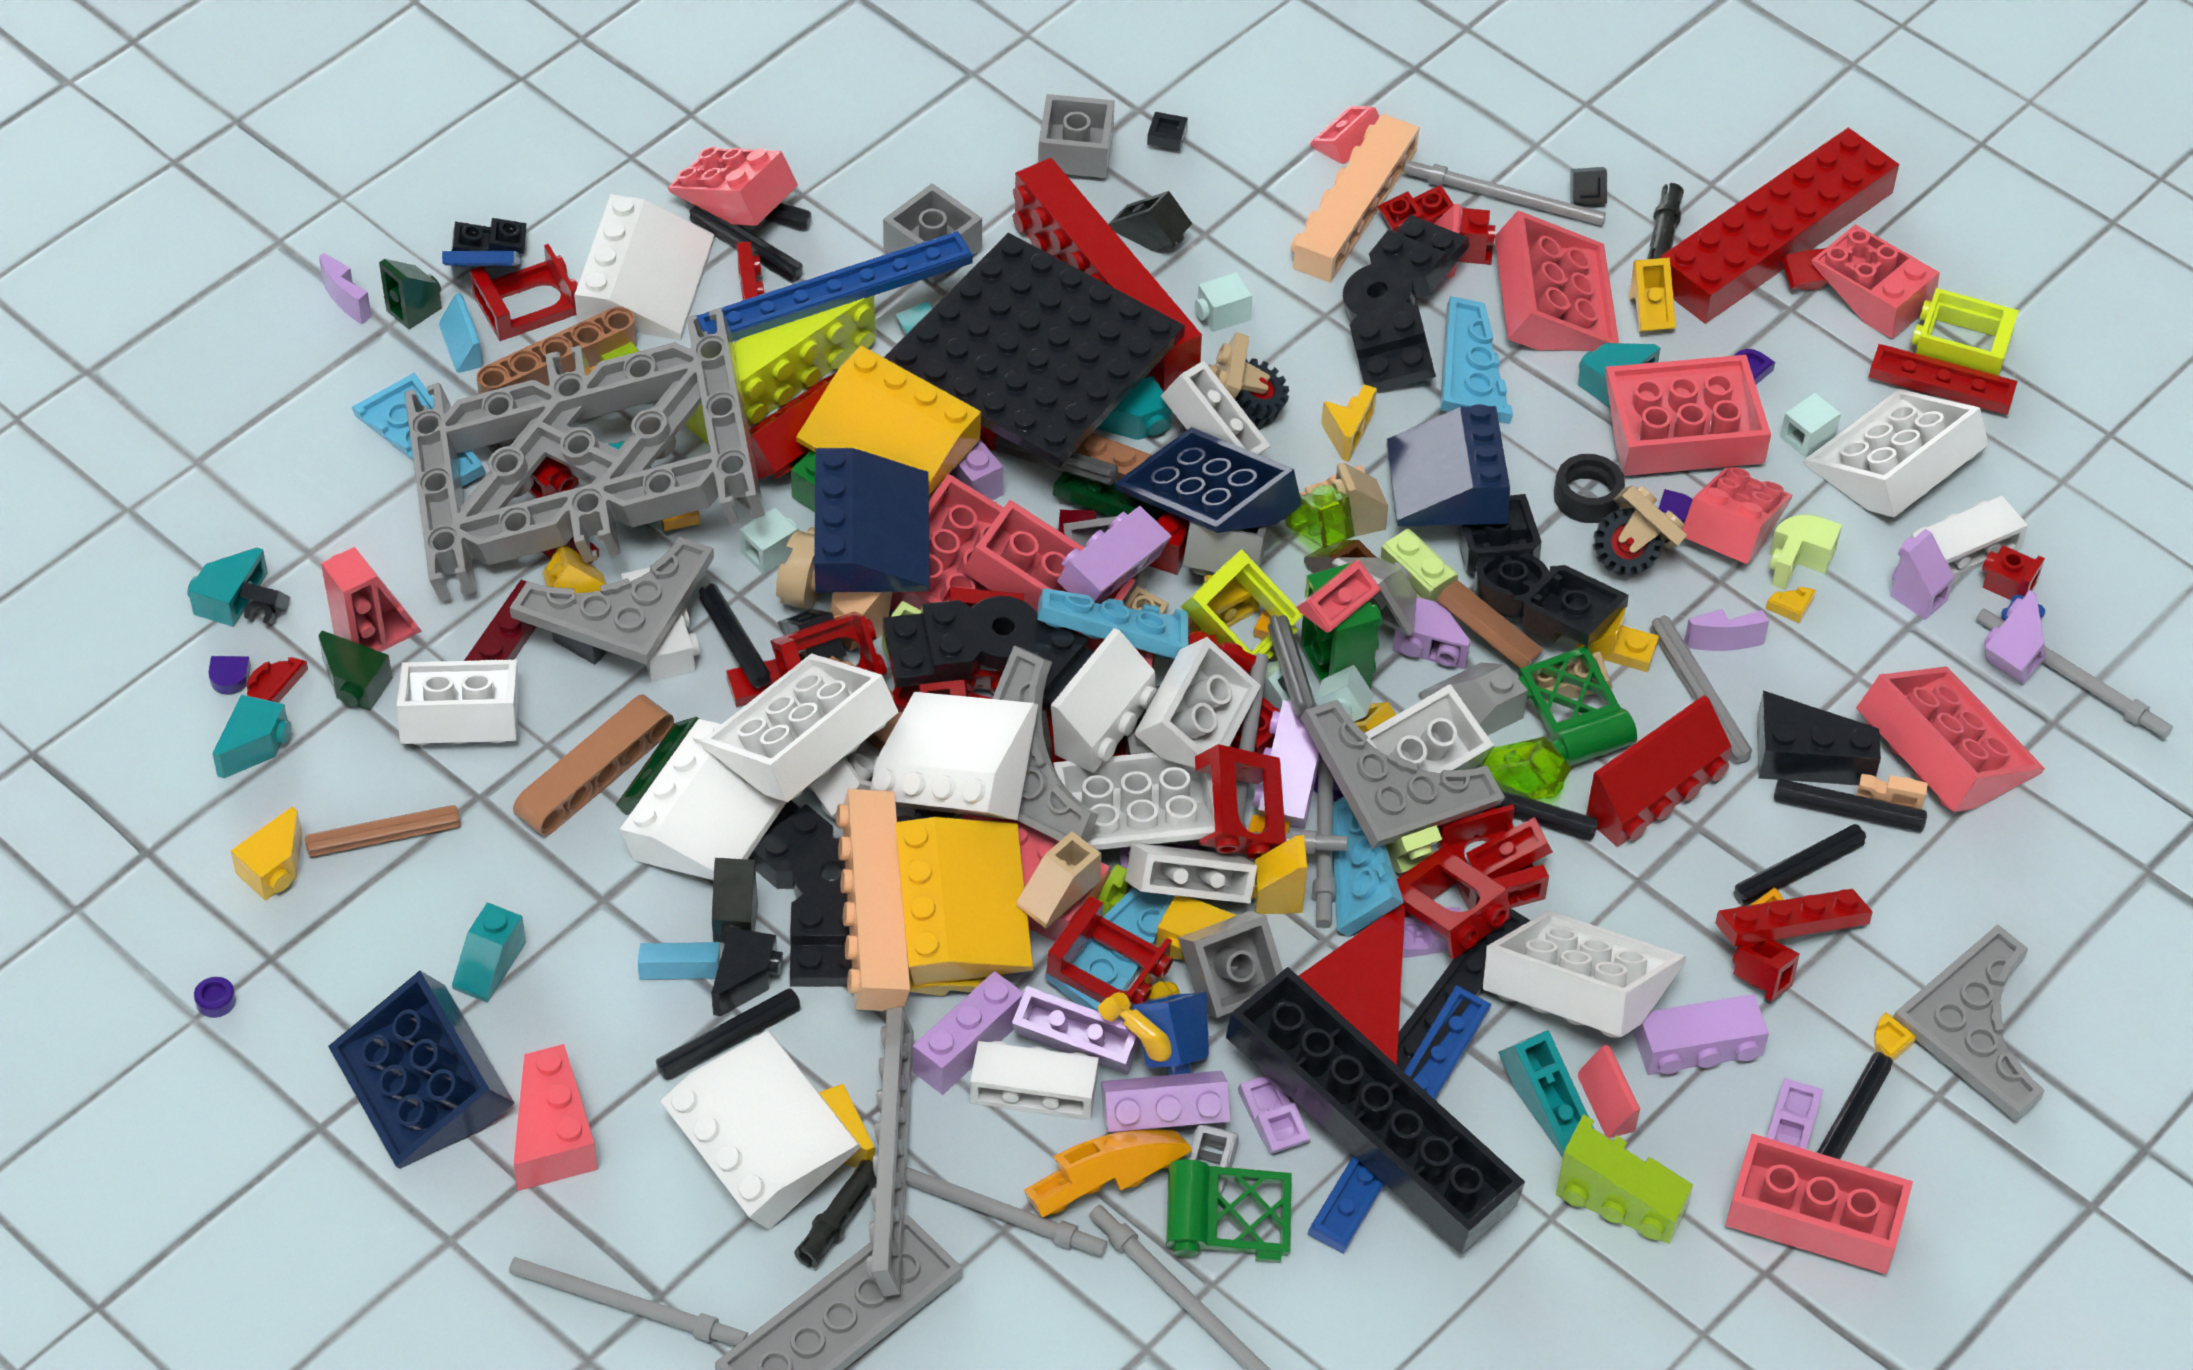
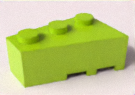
[1555,1114,1693,1244]

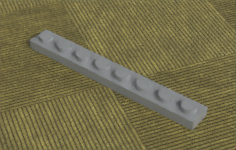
[867,1007,914,1297]

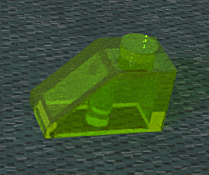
[1285,485,1355,548]
[1480,736,1572,800]

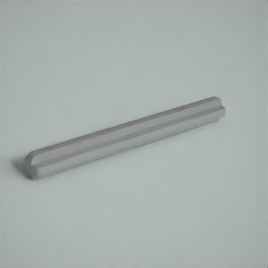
[1650,615,1752,764]

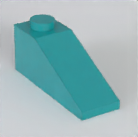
[1498,1030,1594,1158]

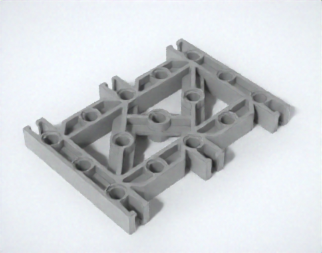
[405,308,765,601]

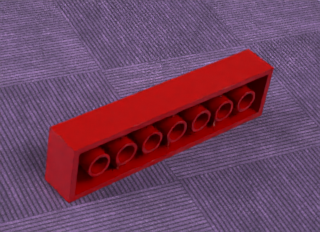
[1660,127,1900,324]
[1012,157,1202,392]

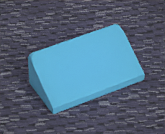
[439,293,483,373]
[638,942,720,980]

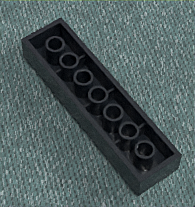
[1226,967,1525,1255]

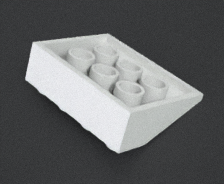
[575,194,715,340]
[1804,389,1989,517]
[700,653,899,803]
[870,692,1038,821]
[620,719,786,880]
[1054,752,1215,850]
[1483,910,1686,1037]
[660,1030,861,1230]

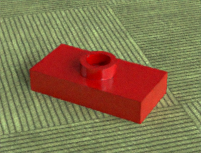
[1466,817,1553,879]

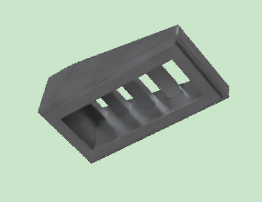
[1188,1124,1239,1208]

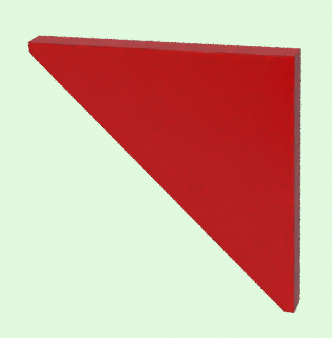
[1298,904,1405,1065]

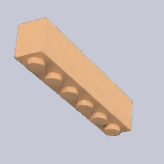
[1291,113,1420,283]
[836,789,910,1011]

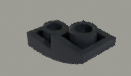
[451,218,527,254]

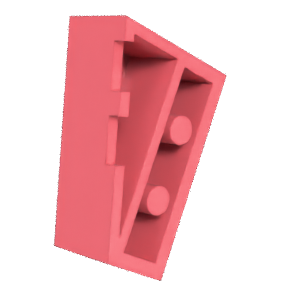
[321,547,422,652]
[513,1044,598,1191]

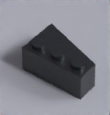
[1757,690,1881,785]

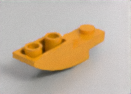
[1024,1129,1192,1218]

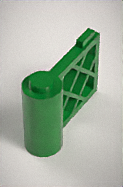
[1518,646,1637,768]
[1166,1159,1292,1263]

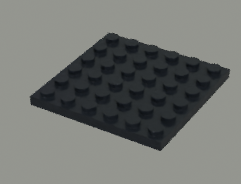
[883,232,1185,468]

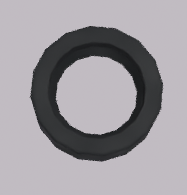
[1554,454,1625,523]

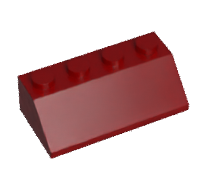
[749,373,836,480]
[1586,695,1732,848]

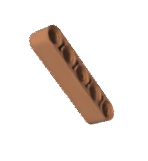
[477,307,637,394]
[513,694,674,836]

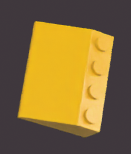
[796,345,981,495]
[895,817,1034,986]

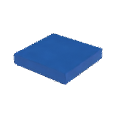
[442,251,521,267]

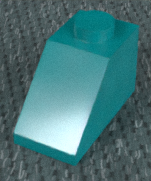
[1577,343,1661,408]
[1096,376,1172,440]
[187,547,268,627]
[212,694,292,778]
[452,902,526,1003]

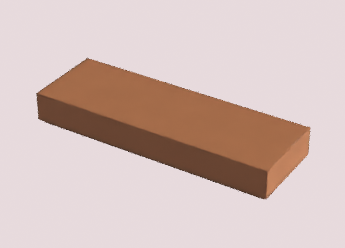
[1436,580,1544,668]

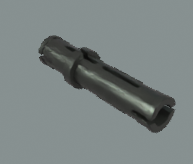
[1647,183,1684,259]
[794,1159,877,1268]

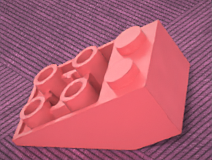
[667,147,798,226]
[1812,224,1940,339]
[1682,467,1793,564]

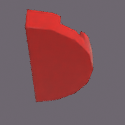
[246,657,308,703]

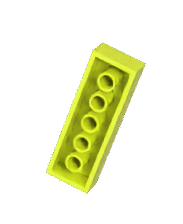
[686,296,875,445]

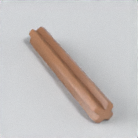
[305,805,460,857]

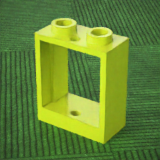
[1911,288,2019,376]
[1180,549,1303,660]

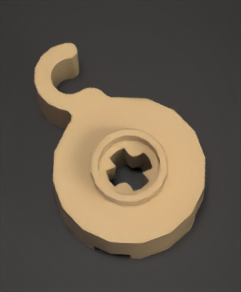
[776,527,821,610]

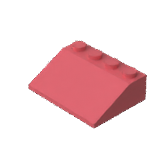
[1495,210,1619,351]
[1605,355,1771,476]
[890,474,1004,611]
[1856,666,2045,812]

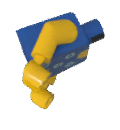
[1098,981,1209,1075]

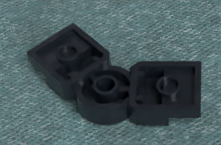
[1343,215,1470,392]
[1457,494,1629,647]
[883,596,1094,711]
[747,800,852,987]

